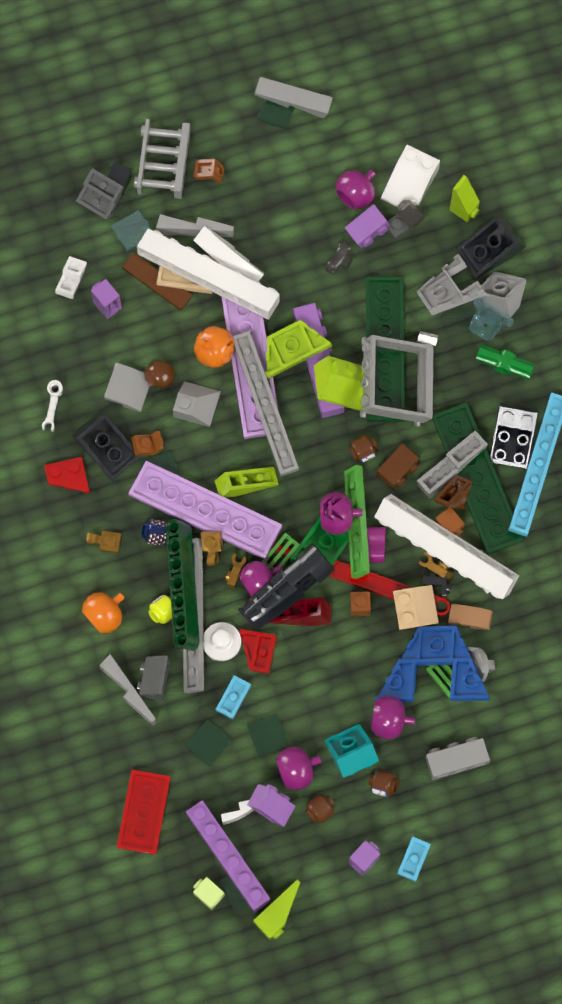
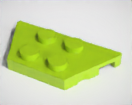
[265,320,332,379]

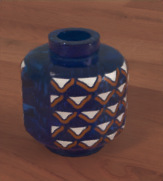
[142,519,167,546]

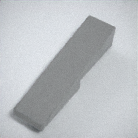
[254,77,333,119]
[156,214,234,238]
[417,431,488,499]
[99,655,156,726]

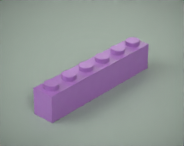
[293,303,344,418]
[186,801,271,913]

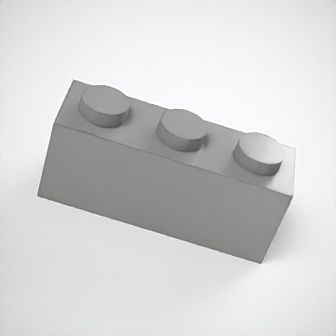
[425,737,490,780]

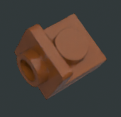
[193,159,224,183]
[131,431,164,456]

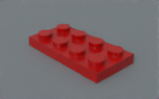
[117,770,171,855]

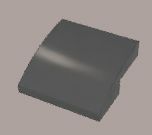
[76,168,124,220]

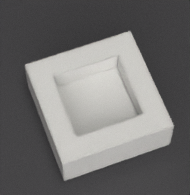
[417,331,438,346]

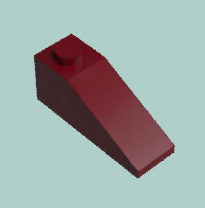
[269,597,332,626]

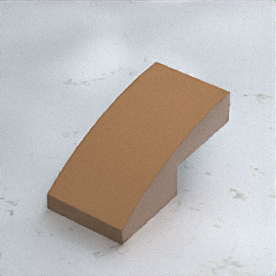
[448,604,493,630]

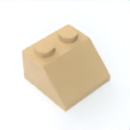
[393,585,439,630]

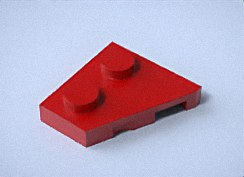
[44,457,90,494]
[240,629,277,674]

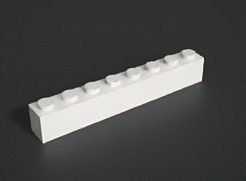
[137,229,279,320]
[374,494,519,599]

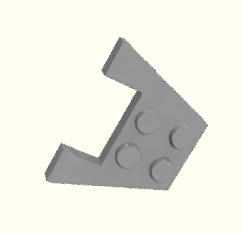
[417,254,486,315]

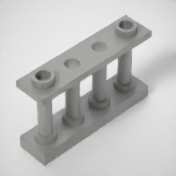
[134,119,191,199]

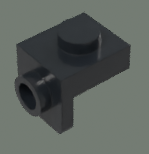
[423,573,450,599]

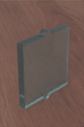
[111,210,152,251]

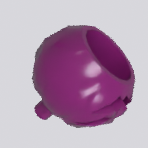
[335,170,375,210]
[320,492,363,535]
[239,561,284,597]
[371,696,415,739]
[276,746,322,790]

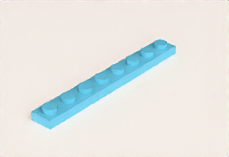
[508,392,562,537]

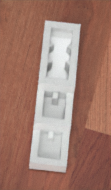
[194,225,264,281]

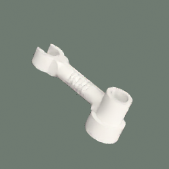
[42,380,63,432]

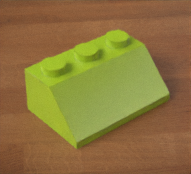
[314,356,363,411]

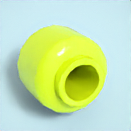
[149,595,172,624]

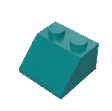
[324,724,379,778]

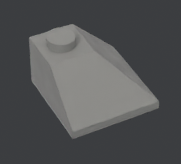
[478,271,526,318]
[173,381,221,427]

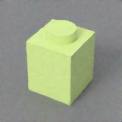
[193,877,225,910]

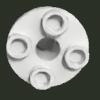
[203,622,241,661]

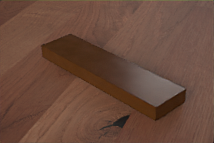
[122,253,193,311]

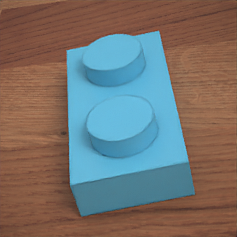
[216,675,251,720]
[397,836,431,882]

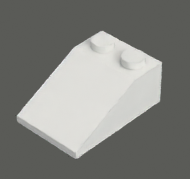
[381,145,440,215]

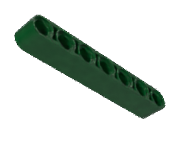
[166,519,200,651]

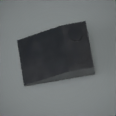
[456,214,526,278]
[72,411,141,481]

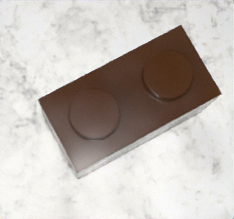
[376,444,419,490]

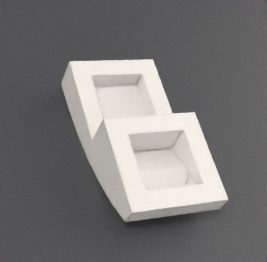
[55,256,87,299]
[221,800,253,825]

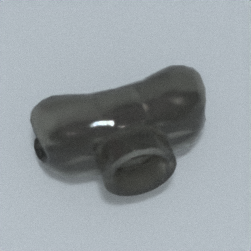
[325,240,353,274]

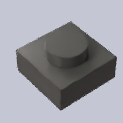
[387,213,410,240]

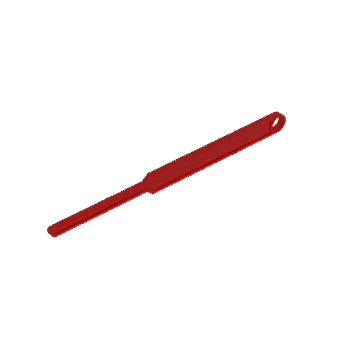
[270,543,450,616]

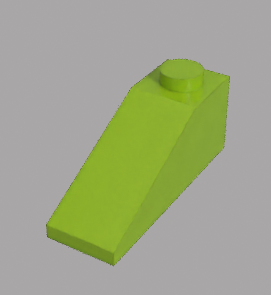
[450,175,480,223]
[215,467,279,498]
[253,879,300,940]

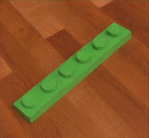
[344,465,370,579]

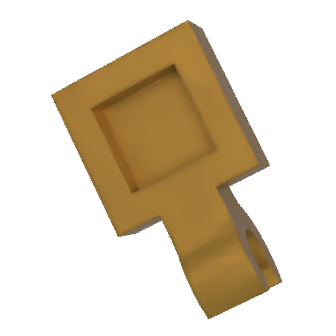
[86,531,121,554]
[201,531,223,566]
[419,552,453,580]
[225,553,246,590]

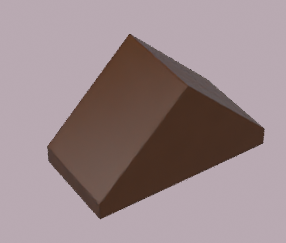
[434,475,472,509]

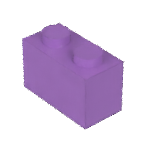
[345,204,390,248]
[91,279,122,319]
[247,784,295,827]
[348,840,380,877]

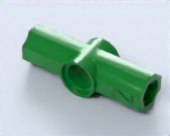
[476,345,535,380]

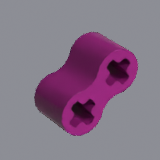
[367,526,386,563]

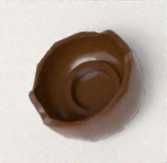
[144,360,175,389]

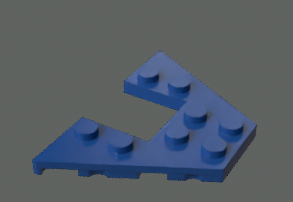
[374,626,490,702]

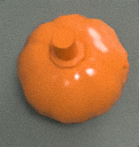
[194,326,235,368]
[82,592,125,634]

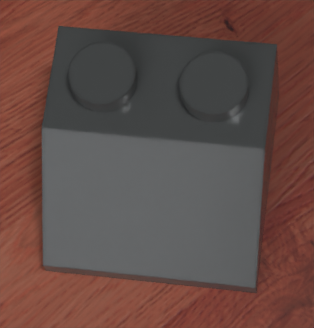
[137,656,170,702]

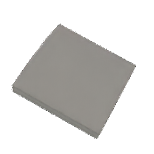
[104,363,150,412]

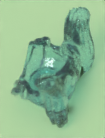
[469,298,514,341]

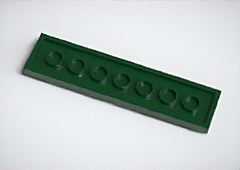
[366,277,405,422]
[432,403,524,555]

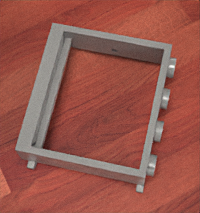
[360,335,433,427]

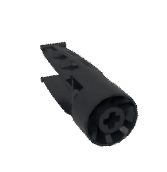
[238,543,335,631]

